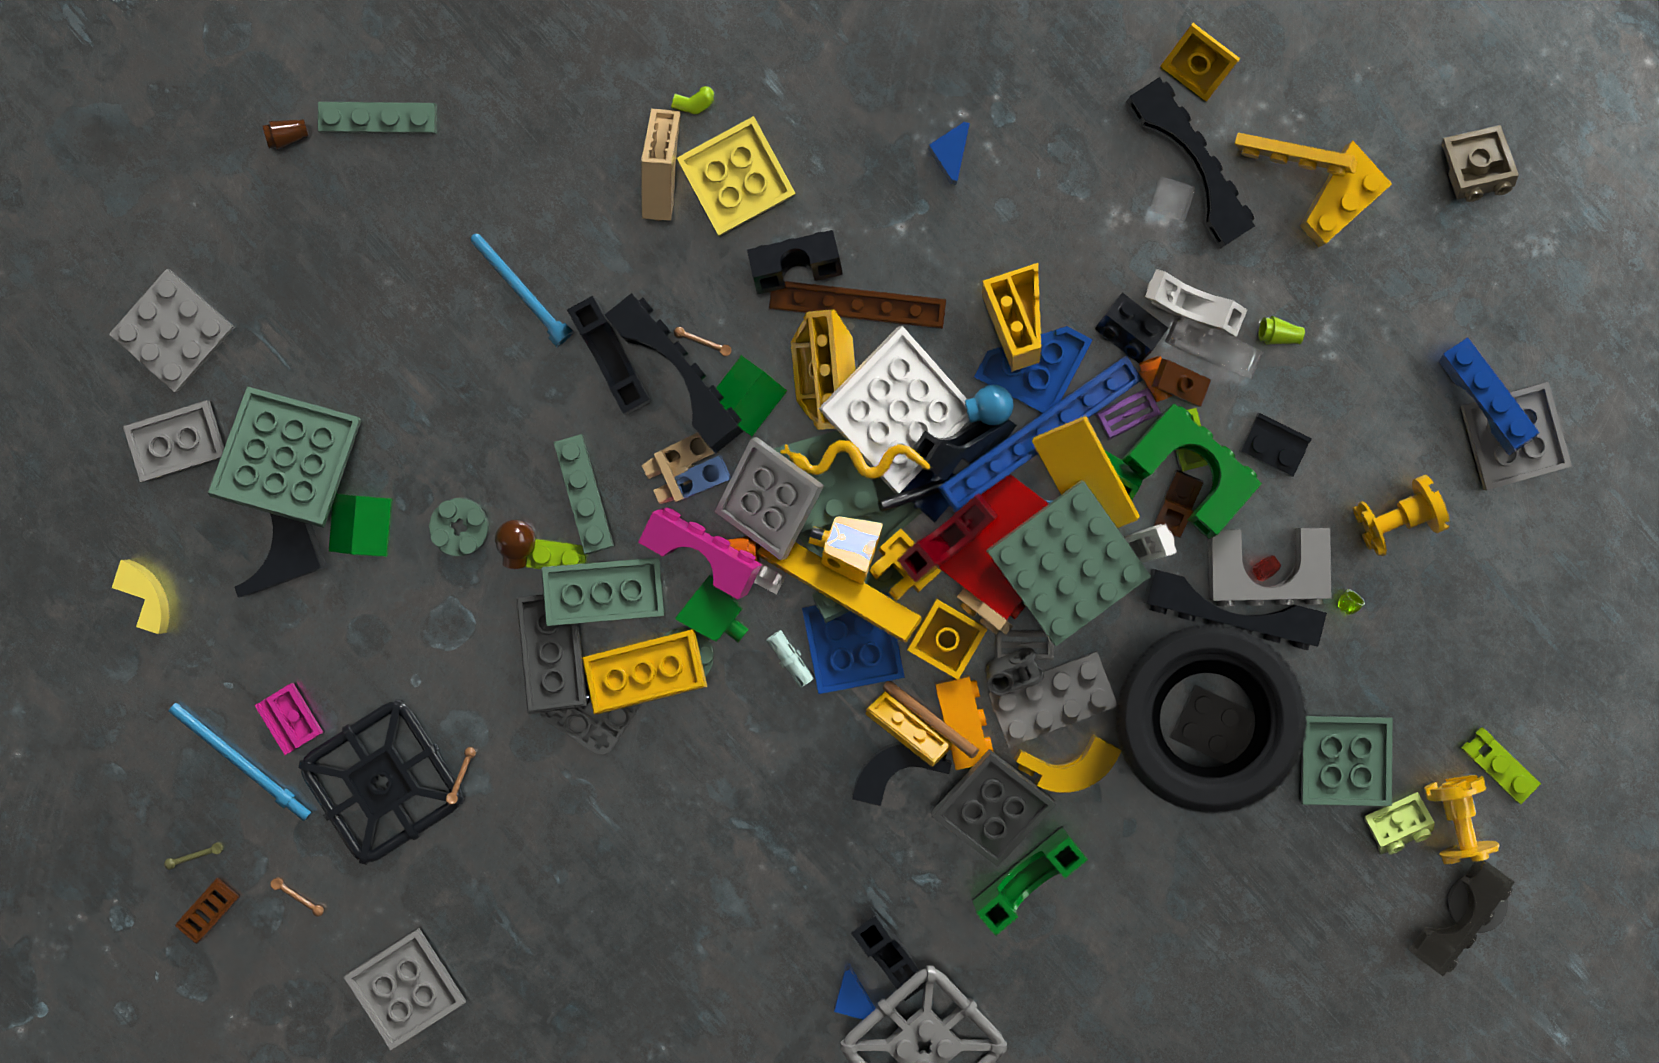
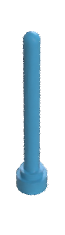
[471,234,574,347]

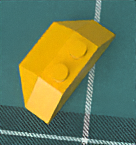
[791,310,856,430]

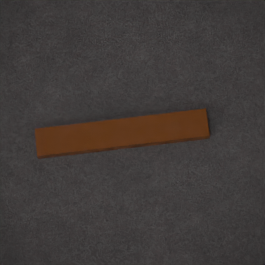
[769,281,946,329]

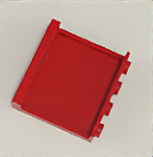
[939,474,1049,621]

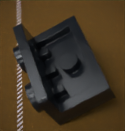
[1095,292,1168,363]

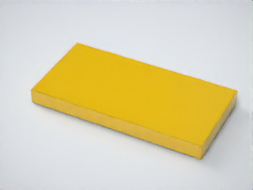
[1032,415,1140,528]
[582,629,707,715]

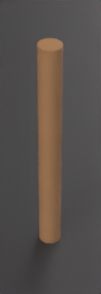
[883,680,979,759]

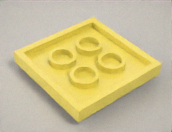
[677,116,796,236]

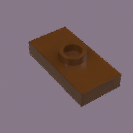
[1152,359,1211,407]

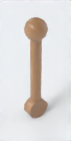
[674,327,732,356]
[445,747,476,805]
[271,878,324,917]

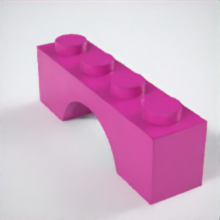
[638,508,762,600]

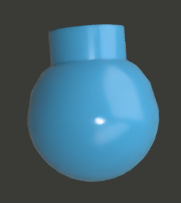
[964,385,1014,425]

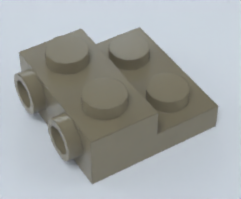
[1442,125,1519,202]

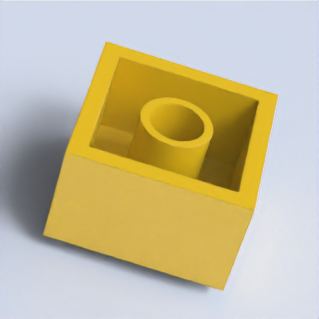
[907,598,988,680]

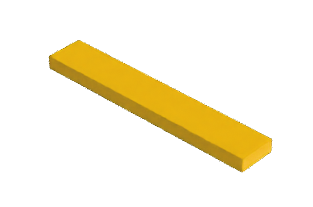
[757,542,921,643]

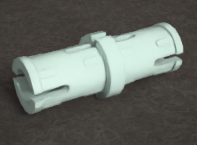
[766,630,815,688]

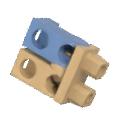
[642,432,731,504]

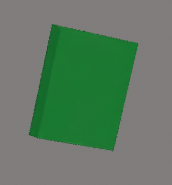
[716,355,787,437]
[328,494,392,557]

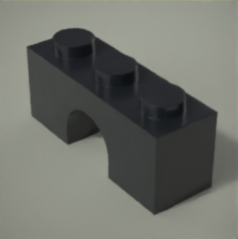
[747,230,843,295]

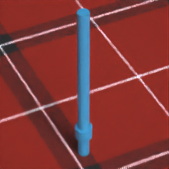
[168,703,312,821]

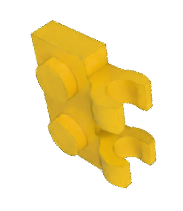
[869,529,941,601]

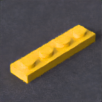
[1235,133,1357,176]

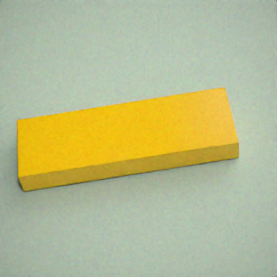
[865,691,952,767]

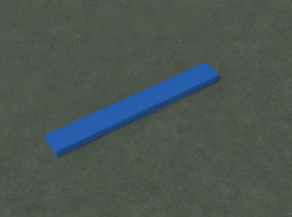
[938,356,1143,512]

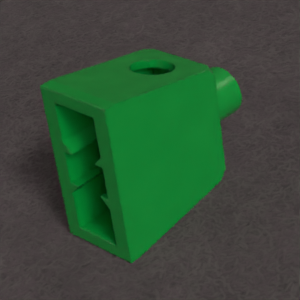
[675,574,749,643]

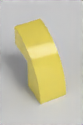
[112,559,169,634]

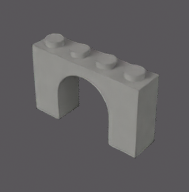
[1208,528,1331,606]

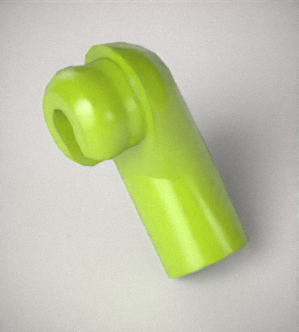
[671,86,714,115]

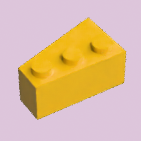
[1300,140,1392,247]
[982,263,1041,372]

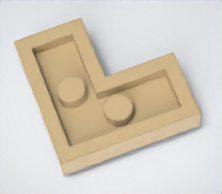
[957,588,1013,635]

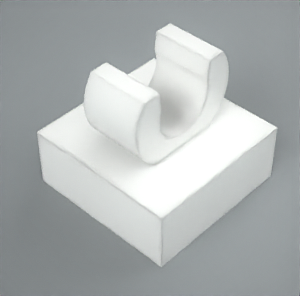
[754,559,787,595]

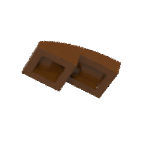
[1153,470,1204,538]

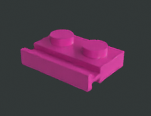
[254,683,323,755]

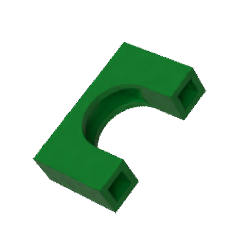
[1122,404,1262,539]
[972,827,1088,936]

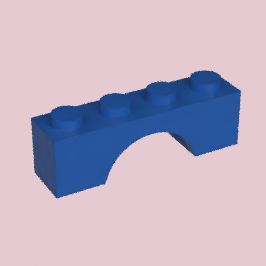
[1439,337,1540,456]

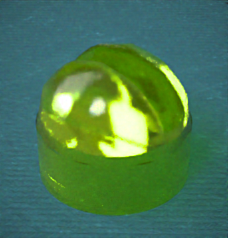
[1338,589,1365,615]

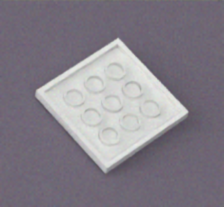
[818,326,969,494]

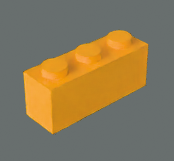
[934,675,993,770]

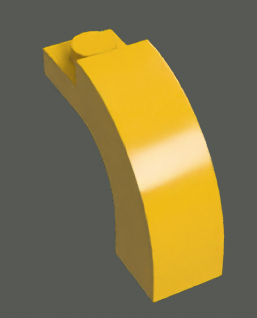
[1014,734,1121,793]

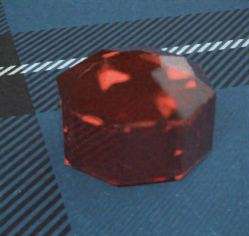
[1250,555,1281,581]

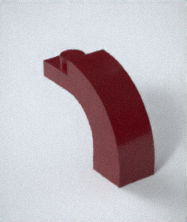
[897,494,998,583]

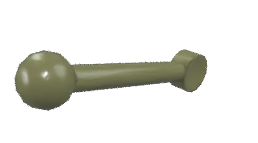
[164,842,224,870]

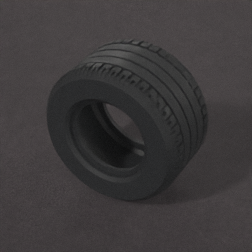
[1116,625,1307,813]

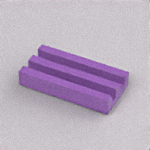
[1095,387,1161,440]

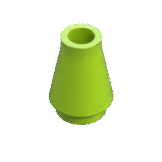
[1258,316,1305,345]

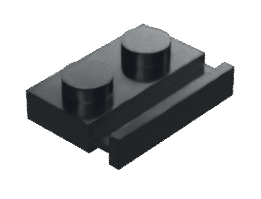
[1239,413,1312,477]

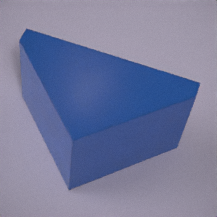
[928,122,970,185]
[834,963,876,1020]

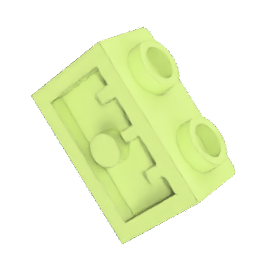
[1364,792,1435,855]

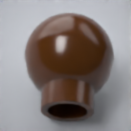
[495,520,536,569]

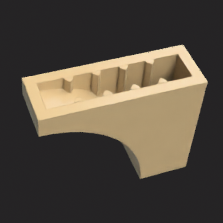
[641,109,681,221]

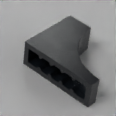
[234,513,327,598]

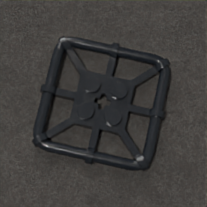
[298,699,464,865]

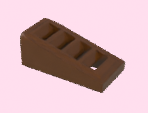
[175,878,240,944]

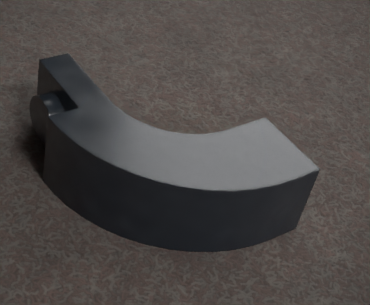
[852,741,952,806]
[851,914,924,1001]

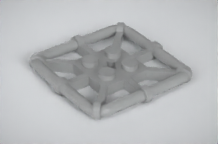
[840,966,1007,1063]

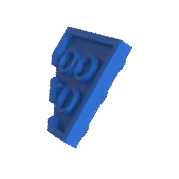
[973,326,1093,414]

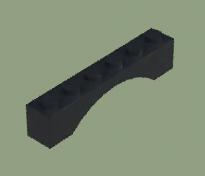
[1126,77,1255,248]
[605,293,743,453]
[1143,569,1327,650]

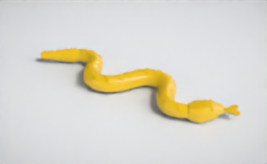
[780,440,930,479]

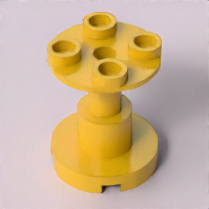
[1352,475,1450,556]
[1424,775,1499,865]

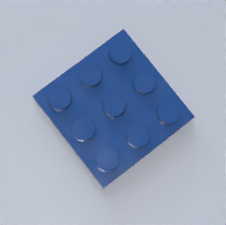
[802,592,905,694]

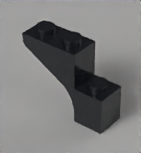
[912,419,1017,481]

